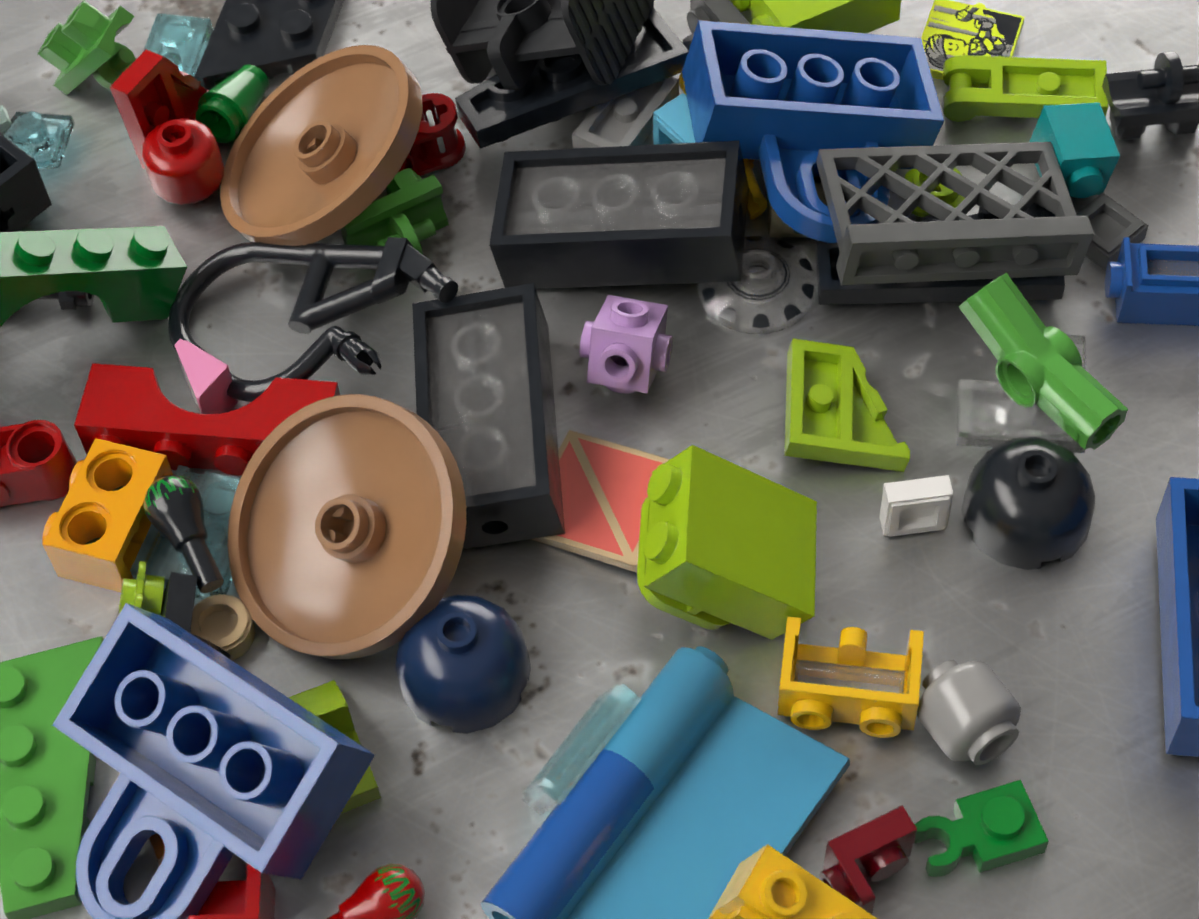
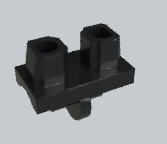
[1102,51,1199,140]

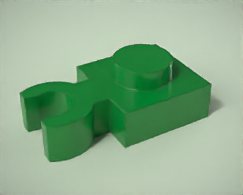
[914,779,1049,877]

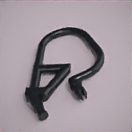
[168,237,458,402]

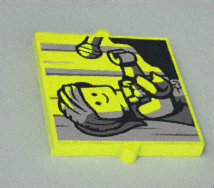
[921,0,1025,88]

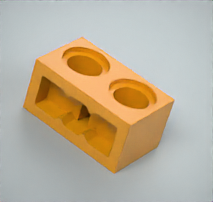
[42,438,173,593]

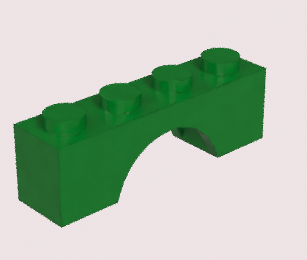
[0,226,187,327]

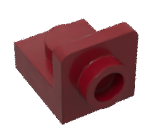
[819,805,917,915]

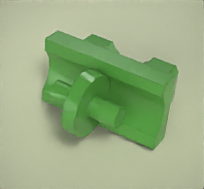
[37,0,136,95]
[341,168,449,254]

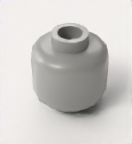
[917,660,1021,765]

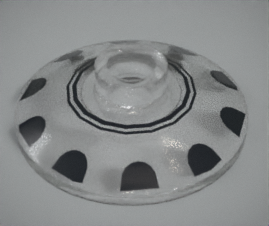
[697,235,817,334]

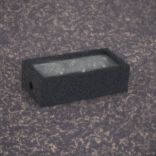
[489,140,749,289]
[412,283,565,550]

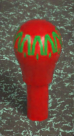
[327,864,425,919]

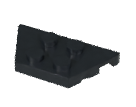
[194,0,344,90]

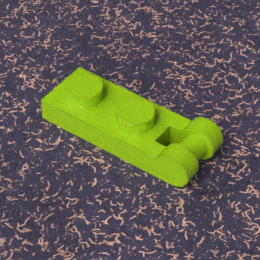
[943,55,1108,122]

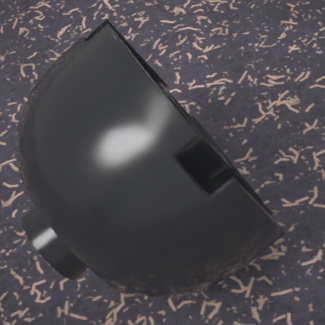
[961,436,1095,570]

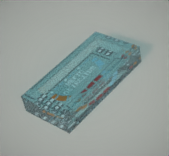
[522,684,641,815]

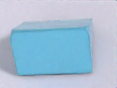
[653,93,695,145]

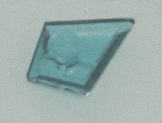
[1,111,74,171]

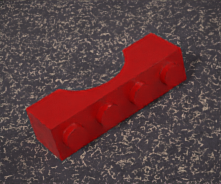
[74,363,340,476]

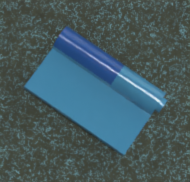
[481,646,850,919]

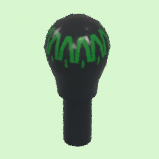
[143,475,224,593]

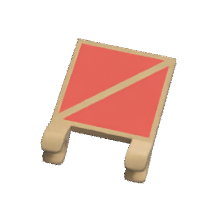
[531,430,670,573]

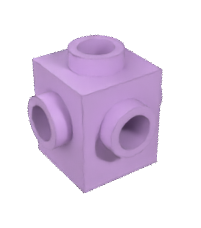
[580,295,673,394]

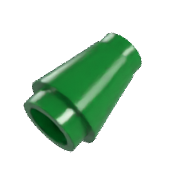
[195,65,269,143]

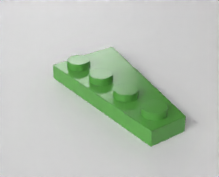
[0,636,104,919]

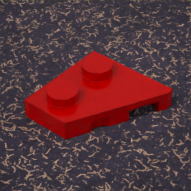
[109,49,209,170]

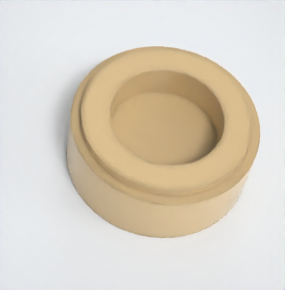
[190,594,255,661]

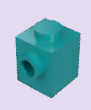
[1029,102,1120,198]

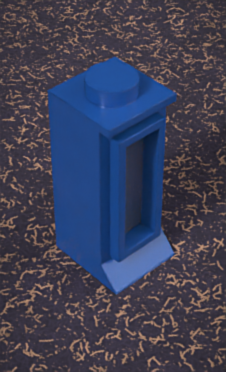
[1105,237,1199,326]

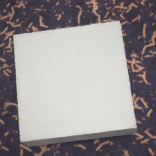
[879,475,954,537]

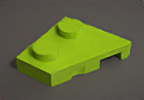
[784,338,910,472]

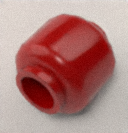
[142,118,224,205]

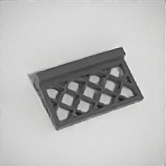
[816,142,1094,285]

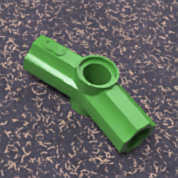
[958,273,1128,450]

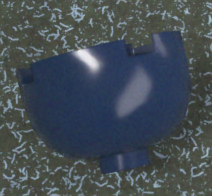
[395,595,531,734]

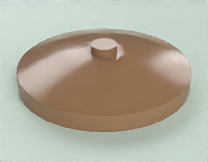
[220,45,423,246]
[227,394,466,660]

